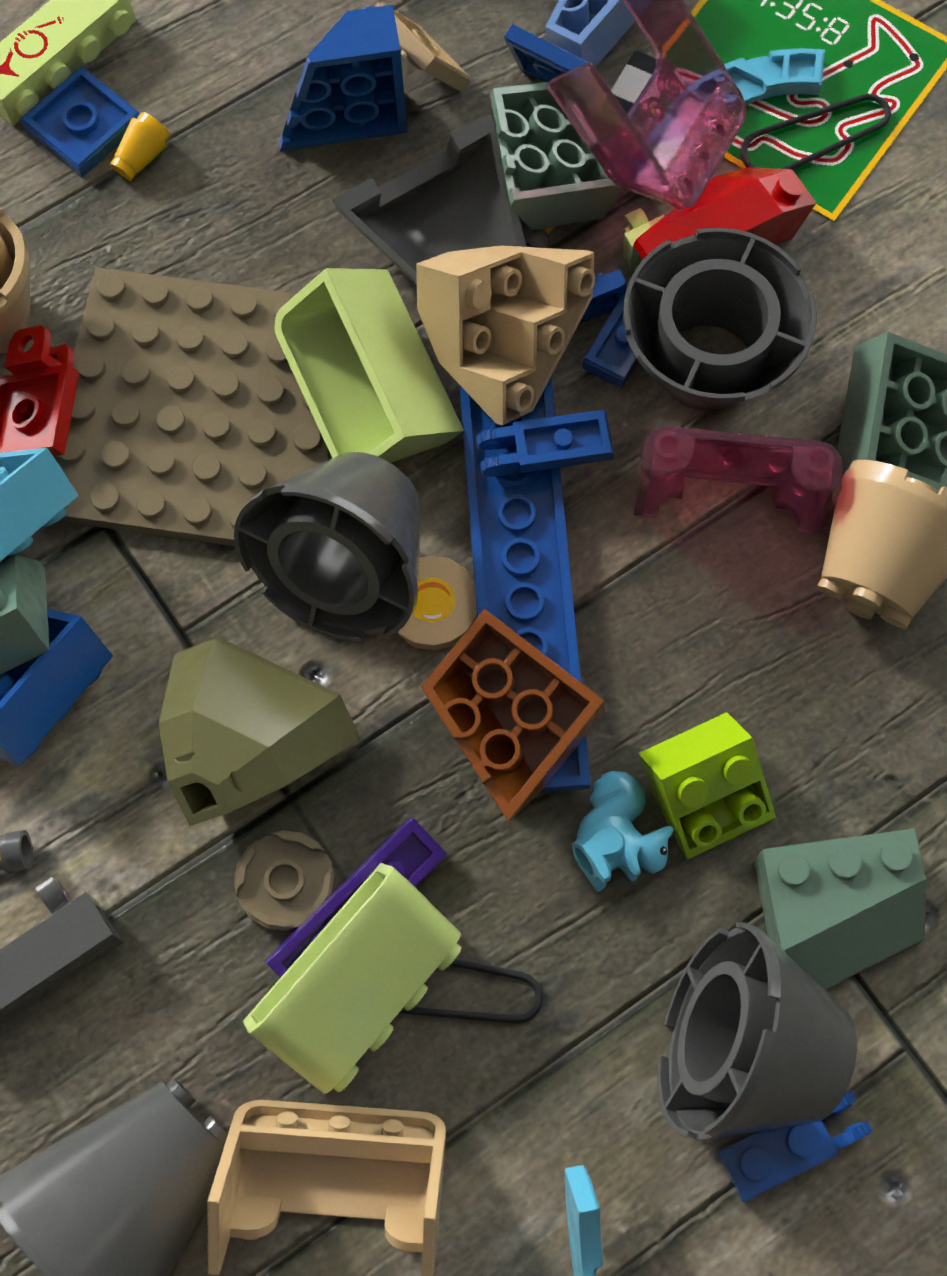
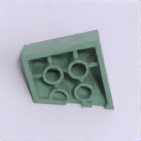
[490,80,626,230]
[833,332,947,492]
[0,554,49,675]
[754,828,926,990]

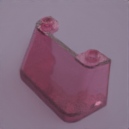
[634,425,843,534]

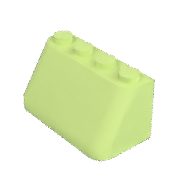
[274,268,464,463]
[243,863,462,1094]

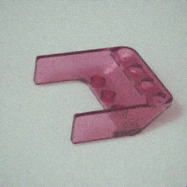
[547,0,746,210]

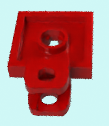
[0,325,80,457]

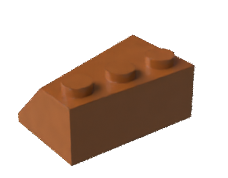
[421,609,605,822]

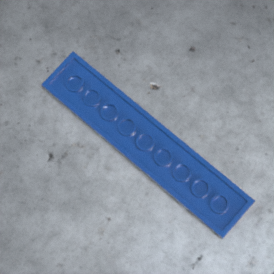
[459,377,591,793]

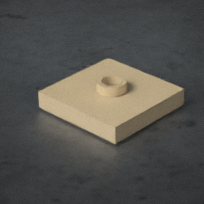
[375,2,471,92]

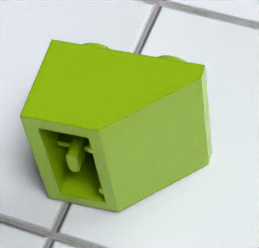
[638,712,776,860]

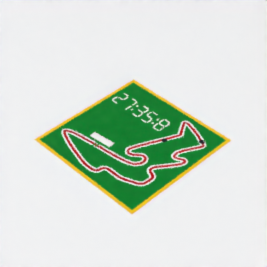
[647,0,947,221]

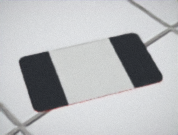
[602,51,673,123]

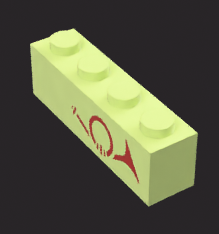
[0,0,136,126]

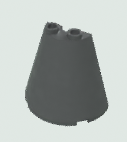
[332,113,527,285]
[0,1078,229,1276]

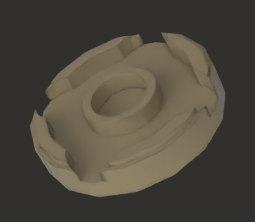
[234,830,336,933]

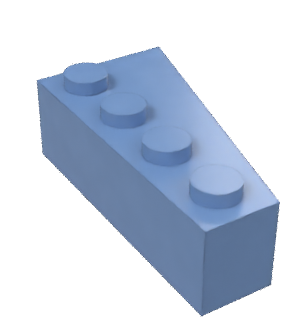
[545,0,654,71]

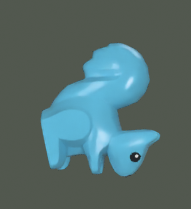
[572,771,674,892]

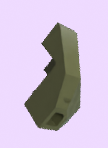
[158,637,361,826]

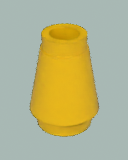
[110,112,170,181]

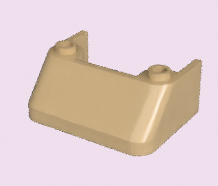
[208,1100,446,1276]

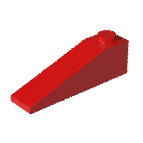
[633,167,816,259]

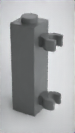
[0,876,123,1025]

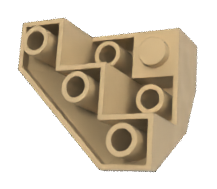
[416,246,595,426]

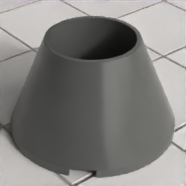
[623,228,817,411]
[234,452,421,642]
[658,922,857,1140]

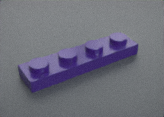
[264,817,447,978]

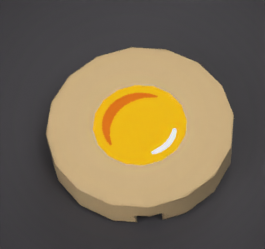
[397,555,477,651]

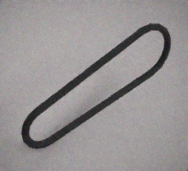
[740,94,891,170]
[399,959,543,1023]

